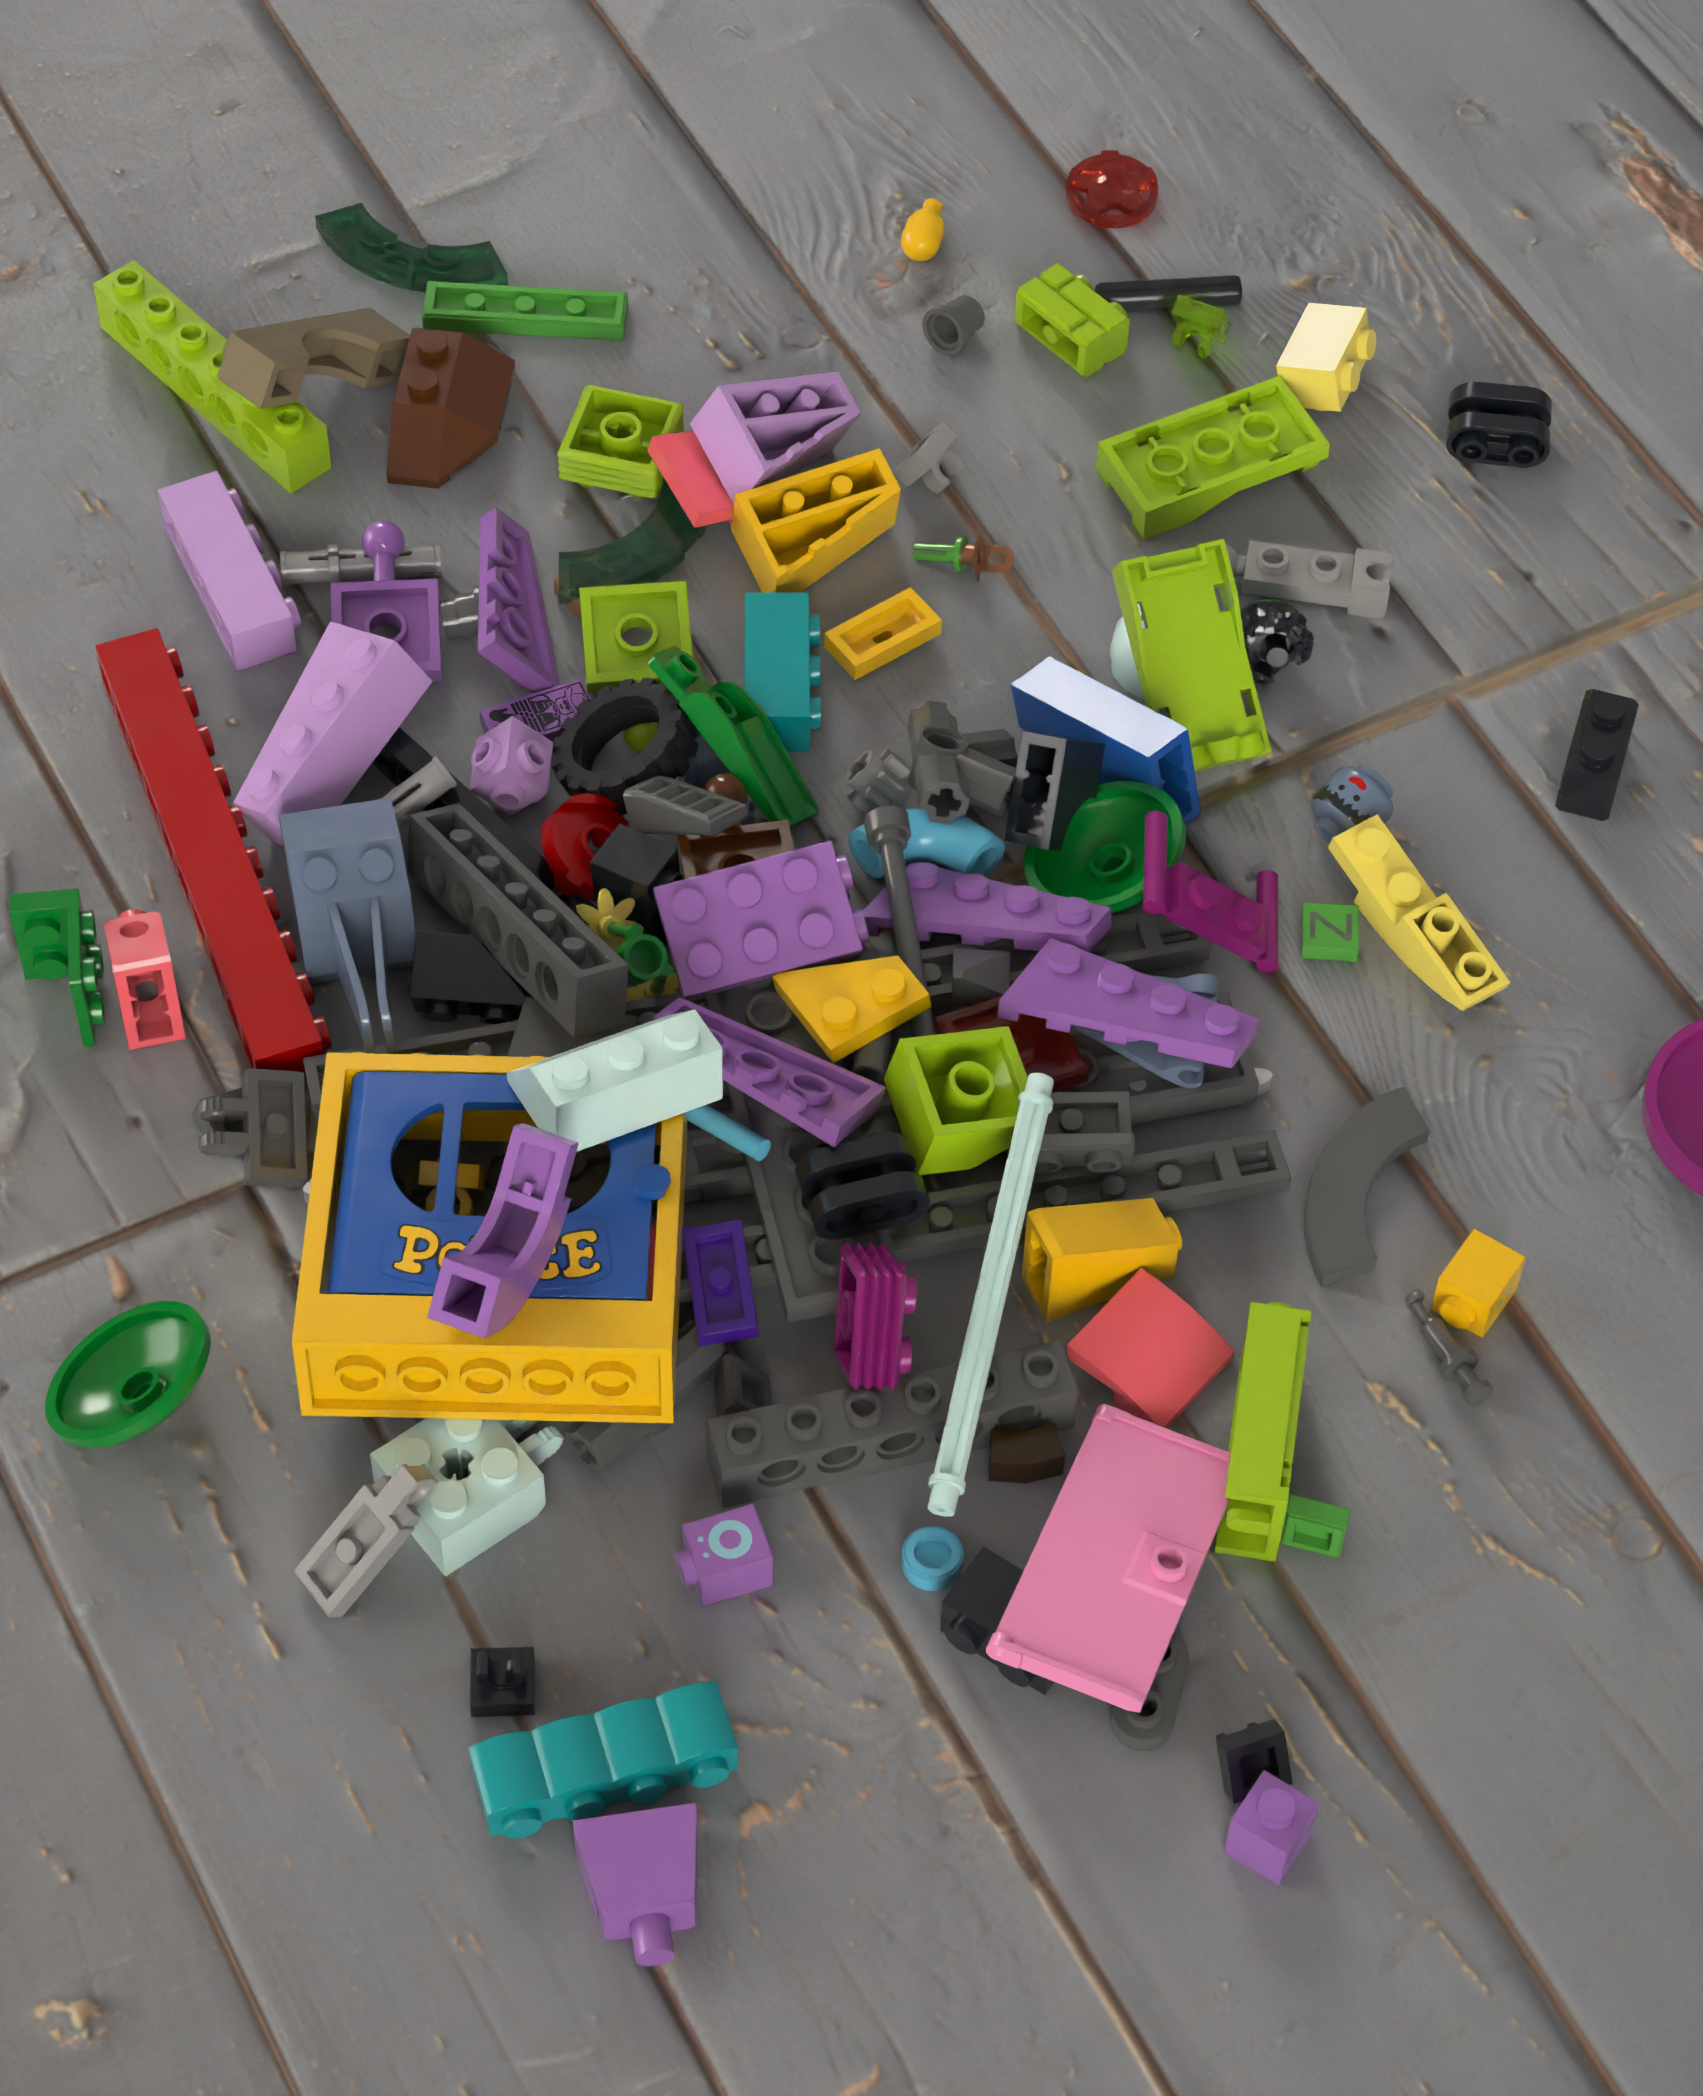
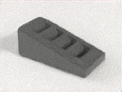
[623,775,749,836]

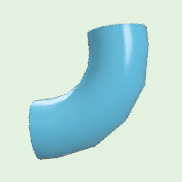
[848,808,1005,879]

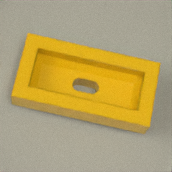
[824,587,942,680]

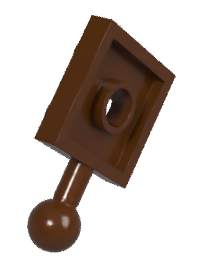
[677,773,795,879]

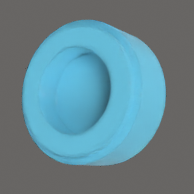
[901,1526,964,1591]

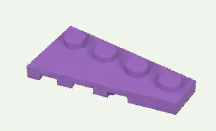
[478,507,560,693]
[862,862,1112,952]
[997,938,1259,1068]
[654,997,886,1147]

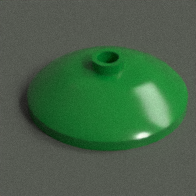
[1024,781,1186,913]
[45,1301,211,1448]

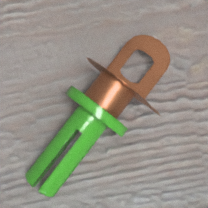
[913,535,1015,583]

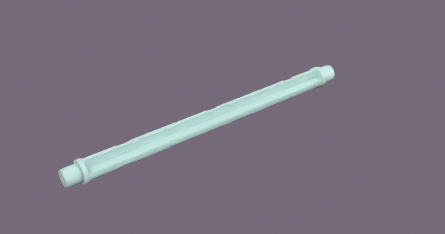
[927,1073,1054,1517]

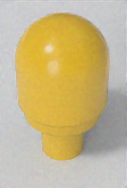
[901,198,945,262]

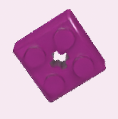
[833,1242,917,1391]

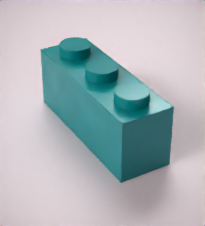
[744,592,821,751]

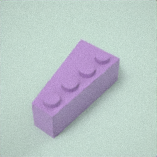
[233,621,433,846]

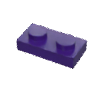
[682,1219,760,1347]

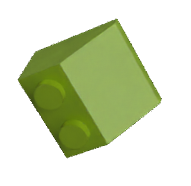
[884,1026,1028,1175]

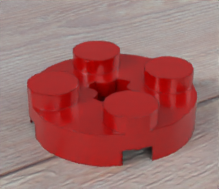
[541,793,630,902]

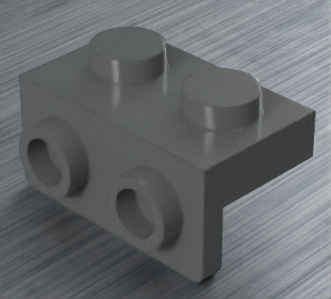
[1035,1091,1135,1174]

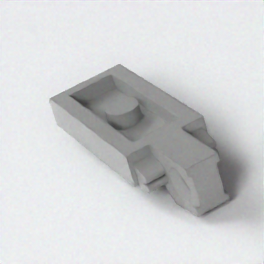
[294,1464,439,1618]

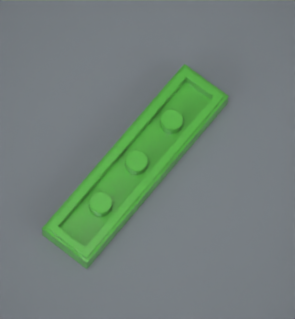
[422,281,628,341]

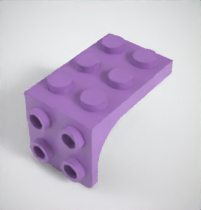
[653,841,869,1000]

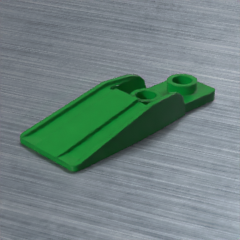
[647,646,818,827]

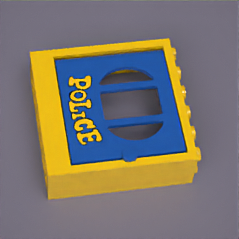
[292,1052,687,1423]

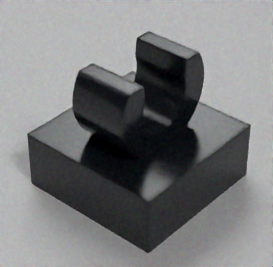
[470,1647,535,1717]
[1216,1719,1293,1804]

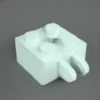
[370,1418,564,1577]

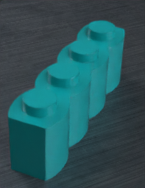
[469,1681,738,1839]

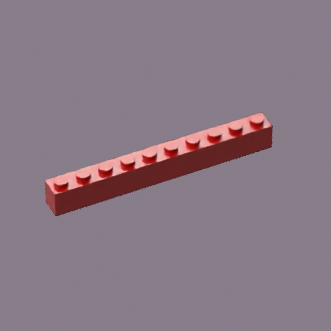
[95,628,332,1080]

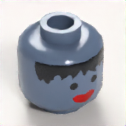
[1311,765,1393,844]

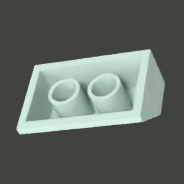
[506,1009,723,1152]

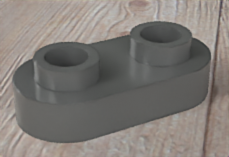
[1110,1633,1189,1751]

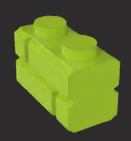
[1014,263,1130,378]

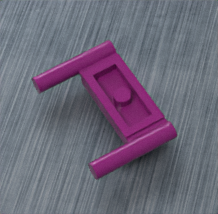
[1143,811,1278,973]

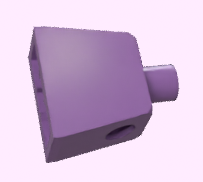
[573,1803,698,1966]

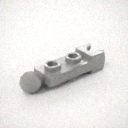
[1225,540,1394,618]

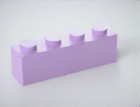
[157,471,301,671]

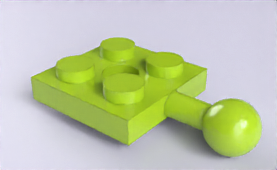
[579,581,693,753]

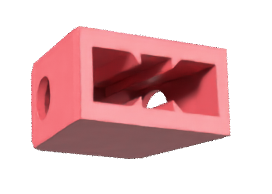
[103,909,186,1050]

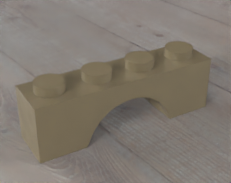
[217,308,410,409]

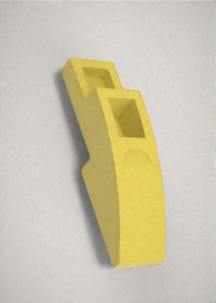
[1328,814,1510,1011]

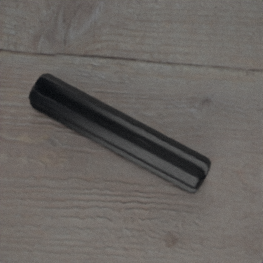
[1094,275,1242,312]

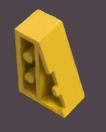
[731,448,901,592]

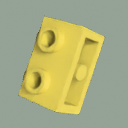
[1276,303,1376,412]

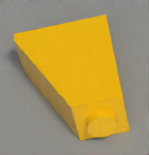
[1021,1198,1182,1323]

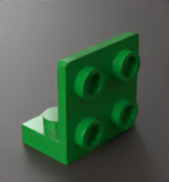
[9,888,105,1047]

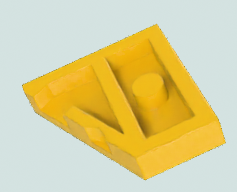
[772,956,931,1064]

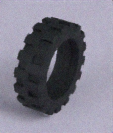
[551,678,699,815]

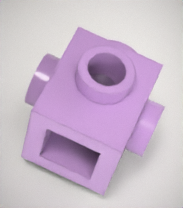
[469,716,553,816]

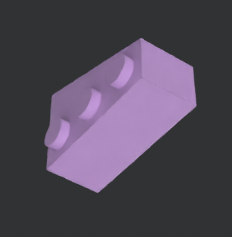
[690,372,861,505]

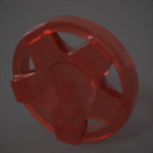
[1066,150,1158,229]

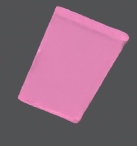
[986,1404,1230,1713]

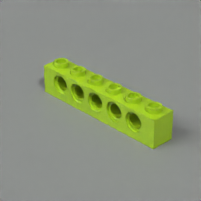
[93,260,332,494]

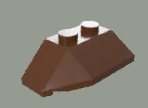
[387,328,515,489]

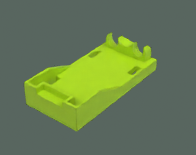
[1096,375,1330,540]
[1111,539,1272,772]

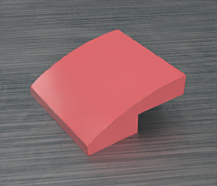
[647,432,733,528]
[1066,1268,1234,1429]

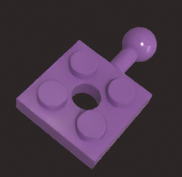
[330,520,442,682]

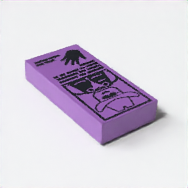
[479,678,592,742]

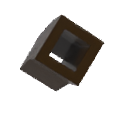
[988,1424,1065,1483]

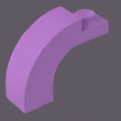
[427,1123,579,1339]

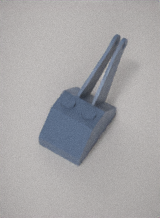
[279,798,416,1054]

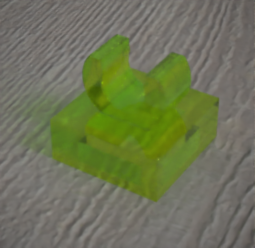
[1171,295,1231,359]

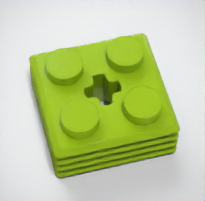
[557,385,685,498]

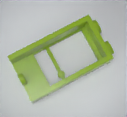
[1215,1302,1312,1562]

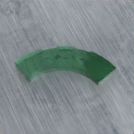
[315,203,508,293]
[559,478,708,604]

